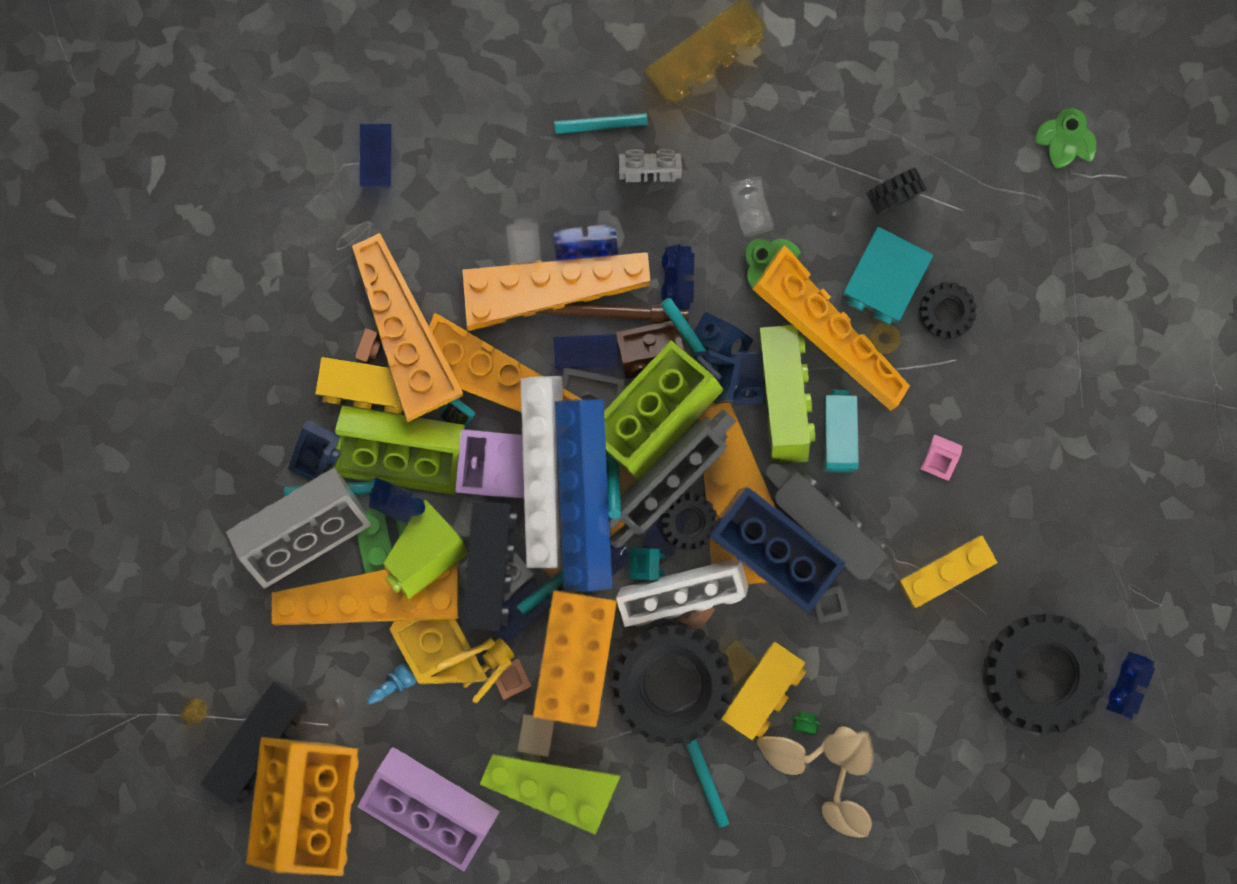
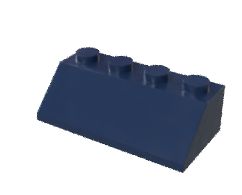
[709,486,846,614]

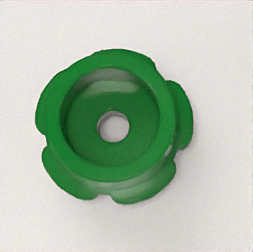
[791,712,822,735]

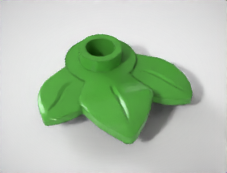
[1035,108,1096,168]
[744,238,801,288]

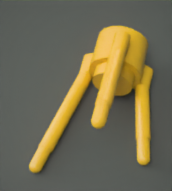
[436,637,515,703]

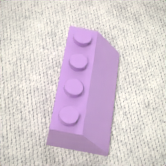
[357,747,500,871]

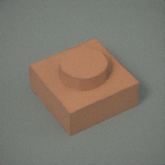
[355,328,382,364]
[490,658,532,700]

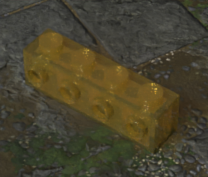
[644,0,767,105]

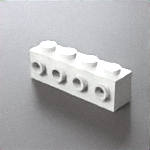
[616,558,749,627]

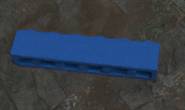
[555,399,612,591]

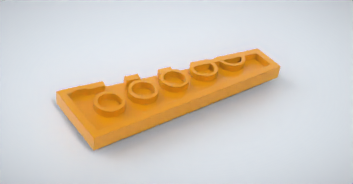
[352,233,463,422]
[752,245,910,411]
[462,252,651,331]
[429,313,583,413]
[272,562,459,626]

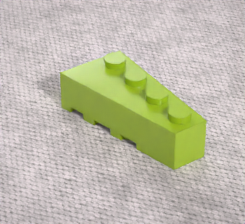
[759,325,815,464]
[480,754,620,835]

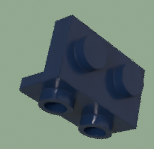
[288,420,341,481]

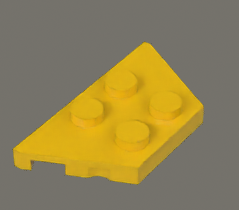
[389,619,488,685]

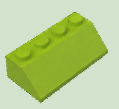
[604,340,724,481]
[333,405,465,495]

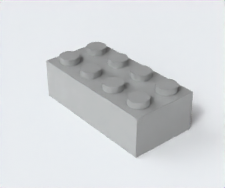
[226,468,371,589]

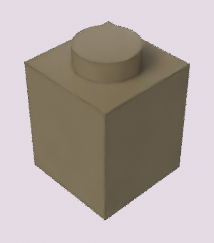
[517,713,555,761]

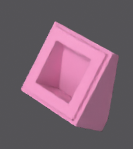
[920,435,962,481]

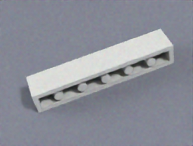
[521,376,563,568]

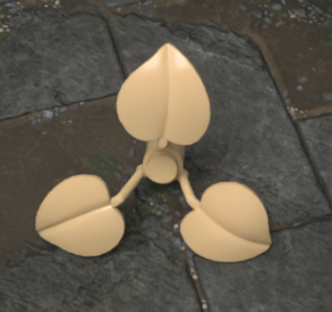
[757,727,872,838]

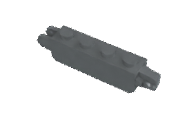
[609,410,736,548]
[764,463,901,591]

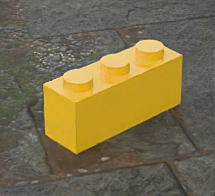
[315,357,403,415]
[897,535,998,609]
[721,641,806,740]

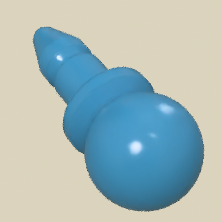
[366,663,417,704]

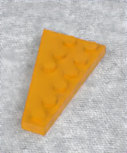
[698,402,776,584]

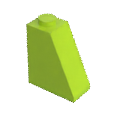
[383,499,468,599]

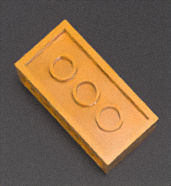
[533,591,617,727]
[246,737,358,876]

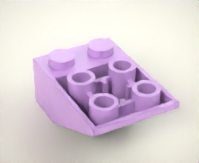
[455,429,525,498]

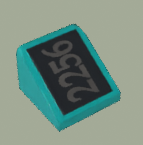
[440,399,476,429]

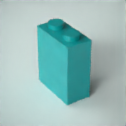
[842,227,933,325]

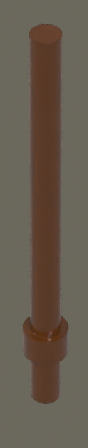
[535,303,689,323]

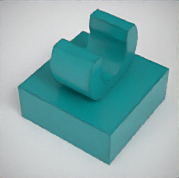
[629,548,665,580]

